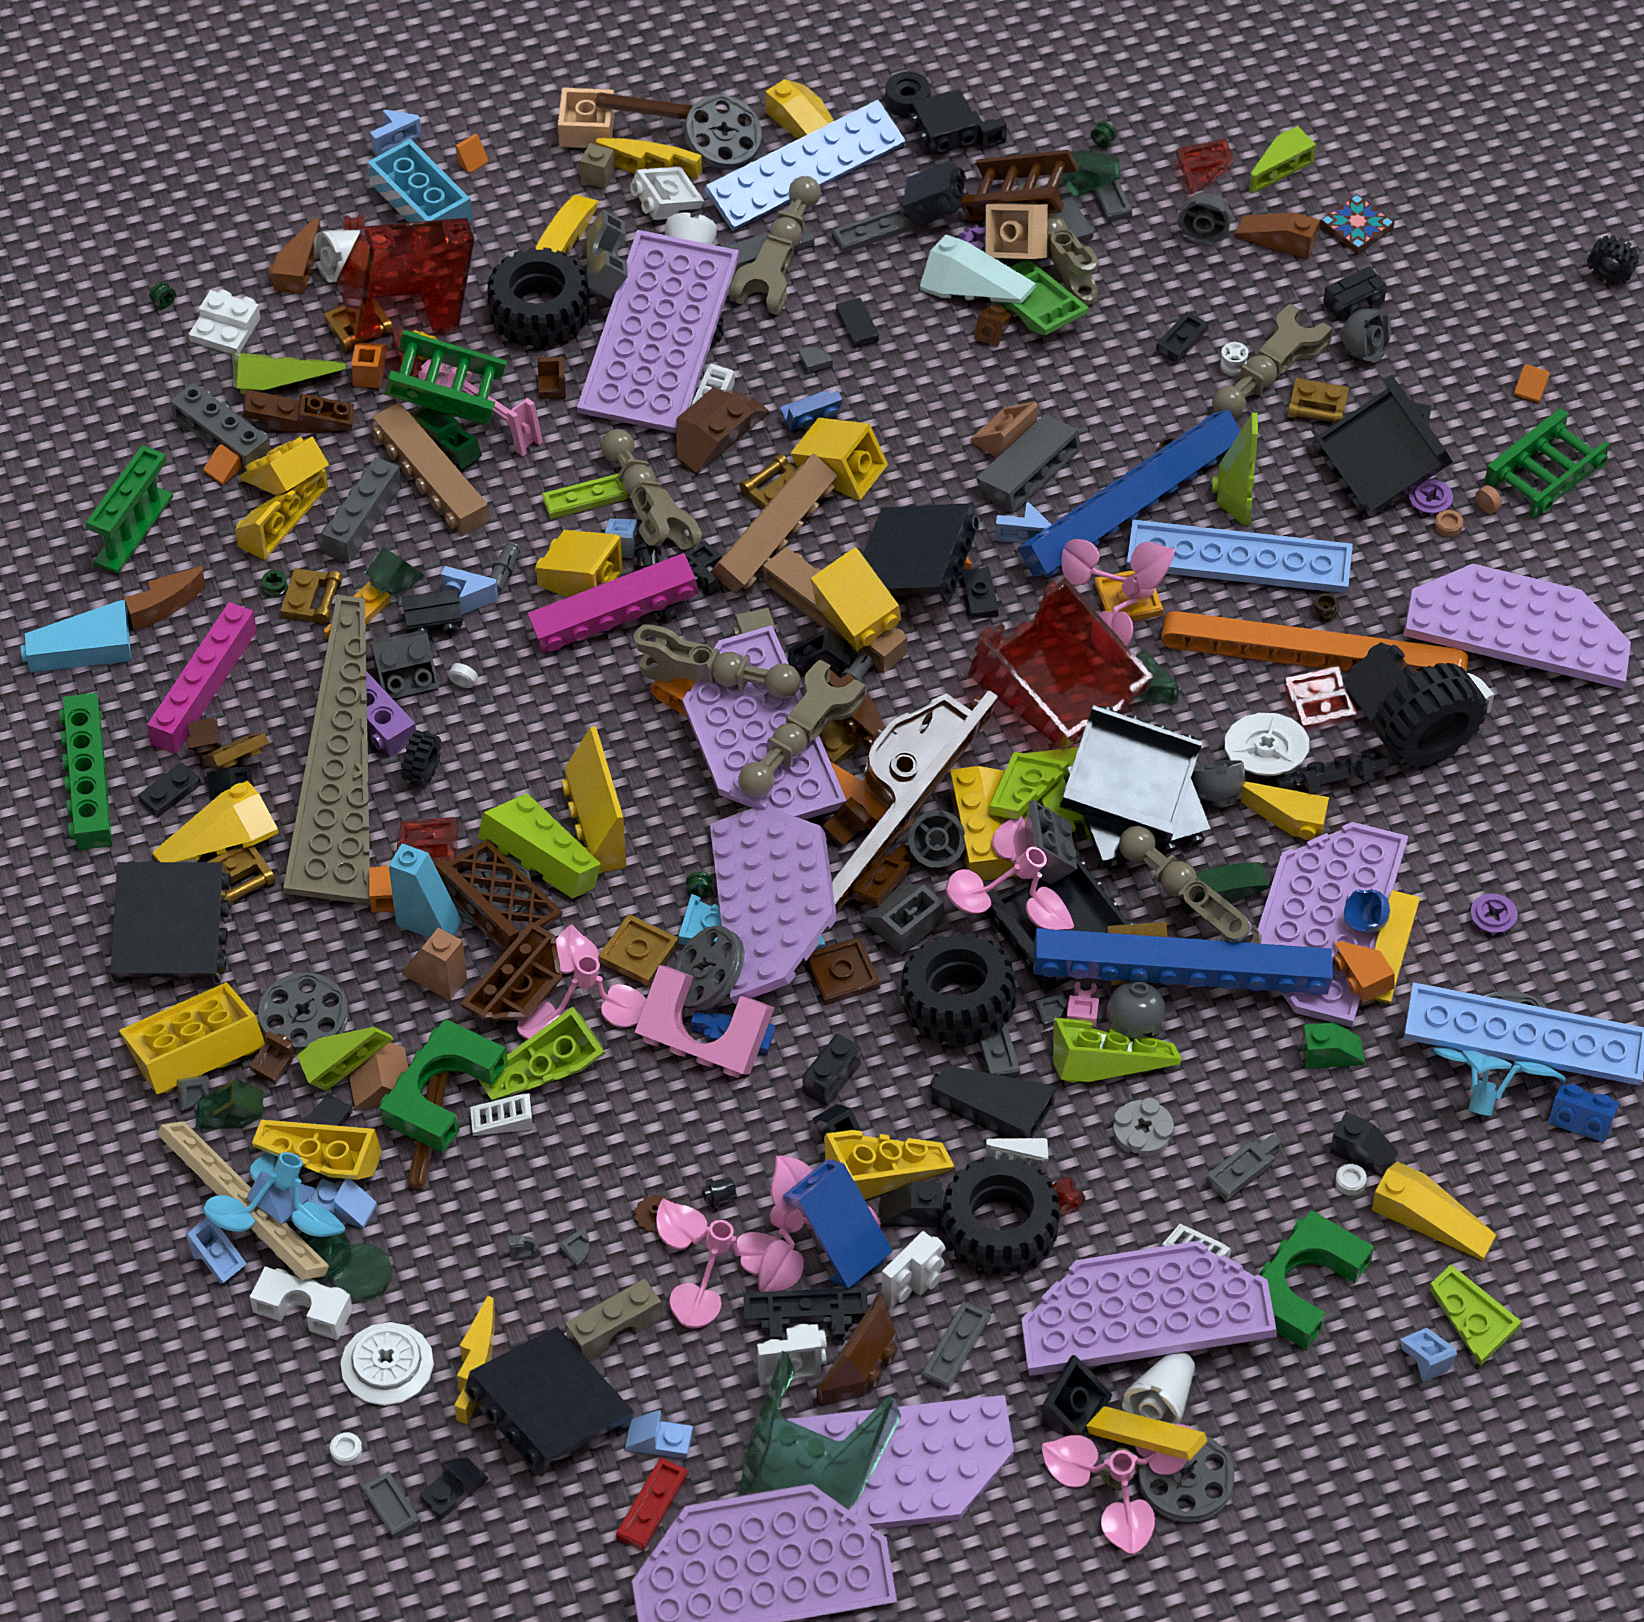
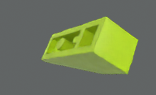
[1249,126,1316,194]
[297,1027,393,1091]

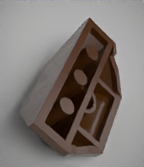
[676,387,769,476]
[460,922,562,1020]
[817,1293,898,1406]

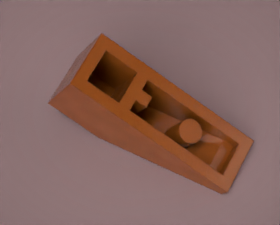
[1234,212,1320,259]
[269,218,321,294]

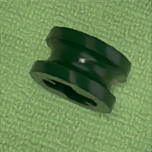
[1090,121,1117,148]
[149,281,176,309]
[262,570,288,598]
[686,872,712,898]

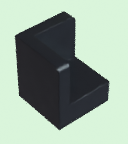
[973,111,1007,150]
[207,766,254,800]

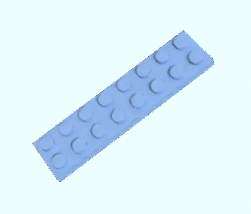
[705,100,905,232]
[1126,520,1353,593]
[1403,982,1644,1086]

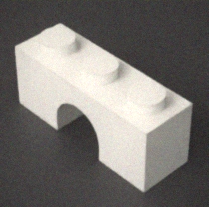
[250,1267,353,1340]

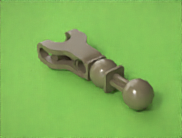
[730,176,821,315]
[1016,183,1098,306]
[1212,304,1333,418]
[600,429,702,550]
[634,624,801,699]
[738,660,867,798]
[1119,826,1262,944]

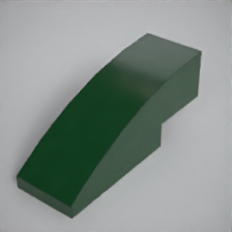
[410,406,482,469]
[1180,862,1271,915]

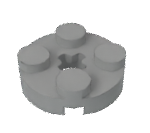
[1113,1098,1174,1157]

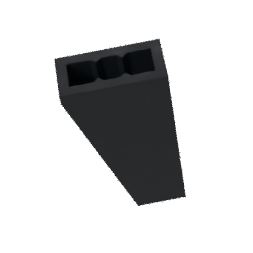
[929,1065,1056,1139]

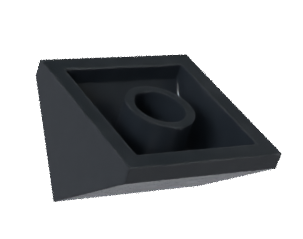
[1041,1355,1113,1438]

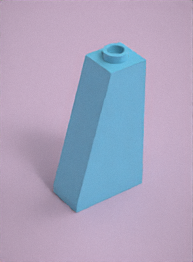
[21,600,131,673]
[389,844,462,938]

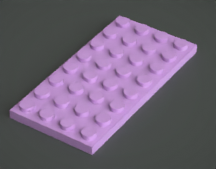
[577,230,740,433]

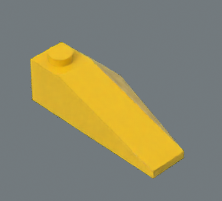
[765,79,834,139]
[152,781,279,862]
[1372,1161,1496,1261]

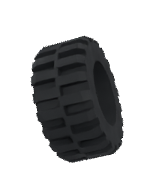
[487,247,590,348]
[1374,663,1487,768]
[901,932,1017,1046]
[942,1156,1060,1276]

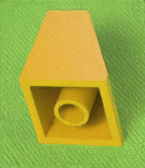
[790,418,888,500]
[535,530,623,598]
[811,547,901,651]

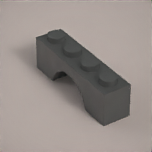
[586,209,628,299]

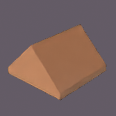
[970,401,1038,458]
[349,1043,408,1111]

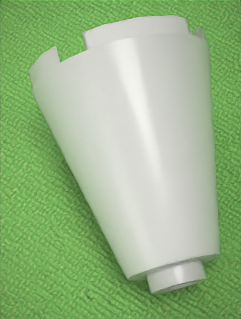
[665,213,717,245]
[313,230,390,282]
[1122,1352,1195,1424]

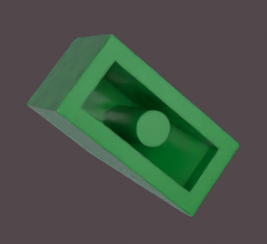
[1301,1023,1365,1069]

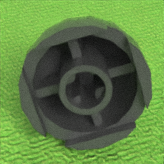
[1178,192,1231,246]
[1341,308,1391,363]
[1191,760,1245,806]
[908,810,965,868]
[1105,982,1166,1039]

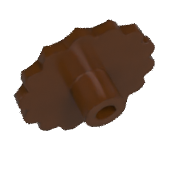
[634,1194,672,1233]

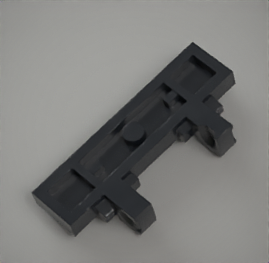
[650,540,722,623]
[1271,749,1390,794]
[743,1287,868,1344]

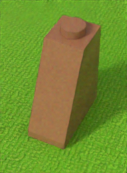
[402,928,467,1001]

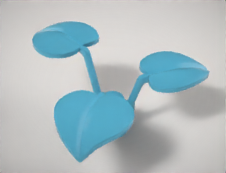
[1430,1047,1566,1115]
[202,1152,346,1237]

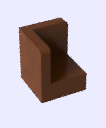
[537,357,566,399]

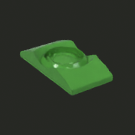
[998,259,1089,335]

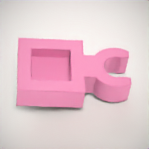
[1067,982,1099,1027]

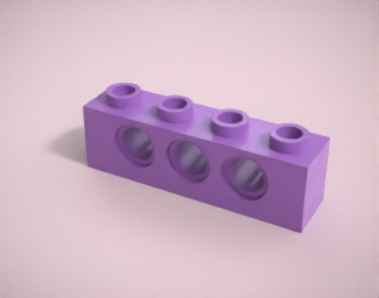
[322,669,416,757]

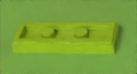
[542,473,628,519]

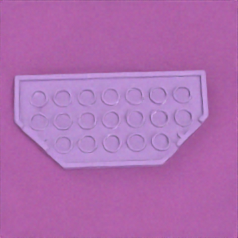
[1403,564,1631,689]
[683,625,847,820]
[710,806,837,1004]
[1258,822,1408,1027]
[1022,1241,1277,1376]
[756,1395,1014,1529]
[631,1484,897,1622]

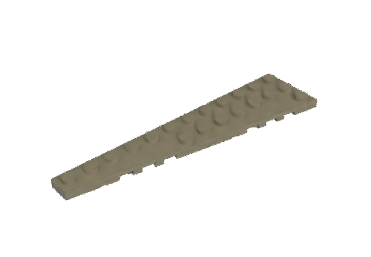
[283,595,370,905]

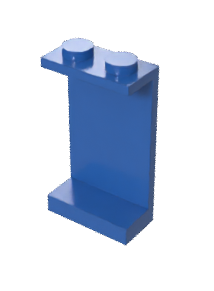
[783,1159,893,1288]

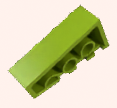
[478,793,601,899]

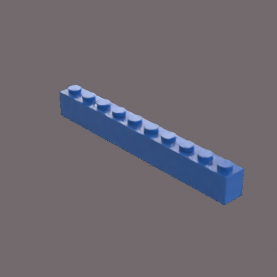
[1018,410,1240,577]
[1033,928,1333,995]

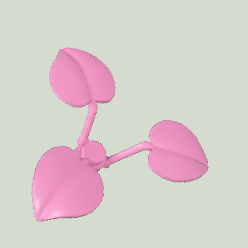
[1062,539,1175,661]
[945,816,1074,930]
[517,924,647,1040]
[758,1156,880,1292]
[656,1199,788,1328]
[1042,1423,1191,1554]

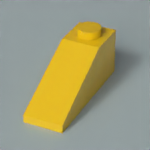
[1241,782,1329,840]

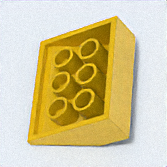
[561,726,626,873]
[950,766,1038,881]
[119,982,265,1094]

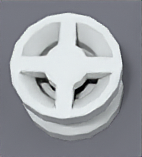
[1220,342,1248,376]

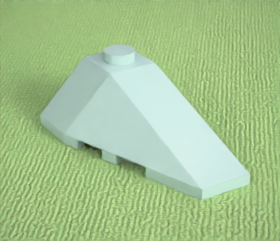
[920,235,1036,303]

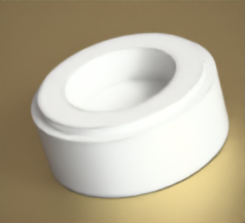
[448,663,478,688]
[1335,1164,1367,1196]
[330,1433,362,1466]

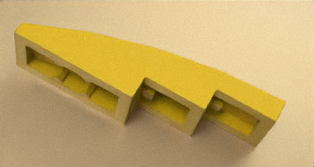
[595,138,702,180]
[536,194,599,253]
[1373,890,1420,1004]
[454,1296,495,1425]

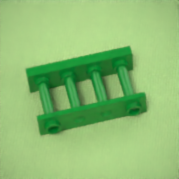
[384,330,507,426]
[1484,408,1609,519]
[86,445,173,573]

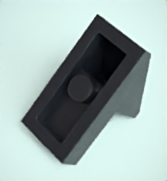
[420,1457,488,1520]

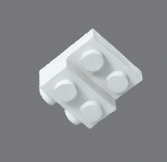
[630,167,704,220]
[188,290,260,354]
[882,1231,945,1309]
[757,1324,827,1386]

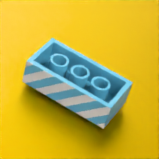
[368,139,472,244]

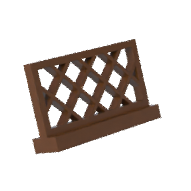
[435,840,562,952]

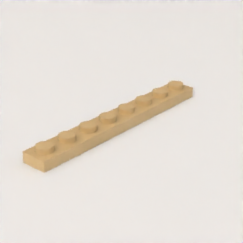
[157,1121,329,1280]

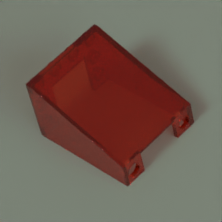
[337,218,475,339]
[968,578,1154,751]

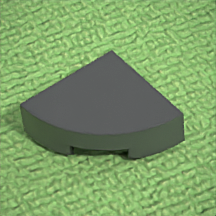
[798,347,833,373]
[1035,994,1065,1030]
[177,1076,209,1111]
[559,1227,590,1270]
[507,1235,541,1261]

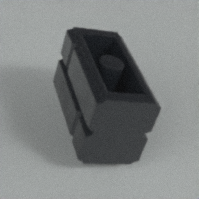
[1323,266,1387,322]
[402,588,463,635]
[802,1034,861,1106]

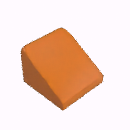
[456,133,488,173]
[1514,364,1550,403]
[203,444,242,485]

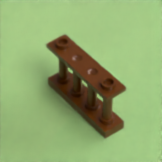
[961,149,1079,222]

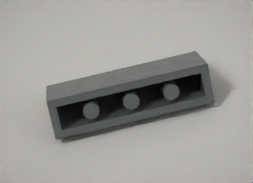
[976,414,1081,513]

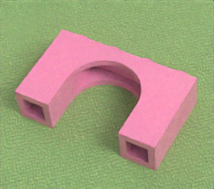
[635,965,775,1078]

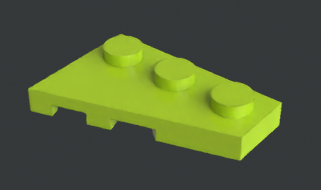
[990,752,1069,820]
[1429,1265,1522,1366]

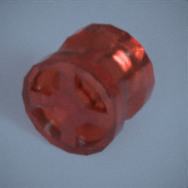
[343,214,366,230]
[1052,1176,1086,1215]

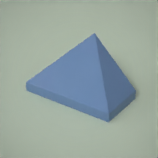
[247,1172,315,1224]

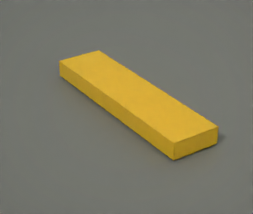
[1086,1406,1207,1461]

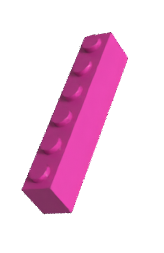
[528,553,699,653]
[147,602,257,754]

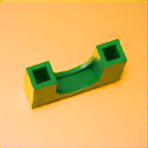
[379,1019,508,1153]
[1259,1210,1374,1350]

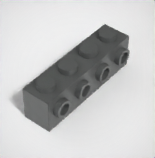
[170,383,270,472]
[321,457,402,564]

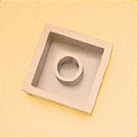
[558,88,615,148]
[986,204,1047,259]

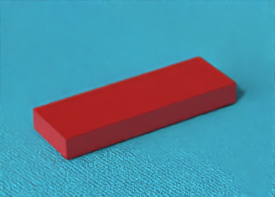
[616,1457,688,1551]

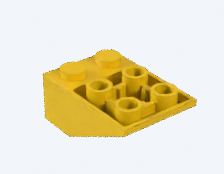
[239,436,329,496]

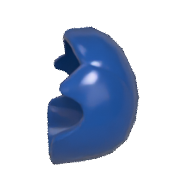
[1343,889,1391,933]

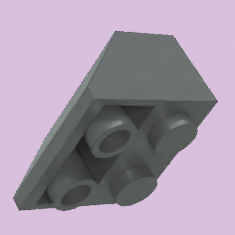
[369,630,439,699]
[1025,800,1077,885]
[861,884,944,955]

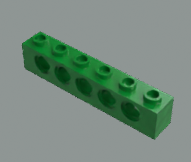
[59,693,113,850]

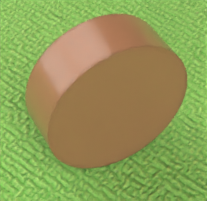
[1475,485,1502,514]
[1435,510,1463,537]

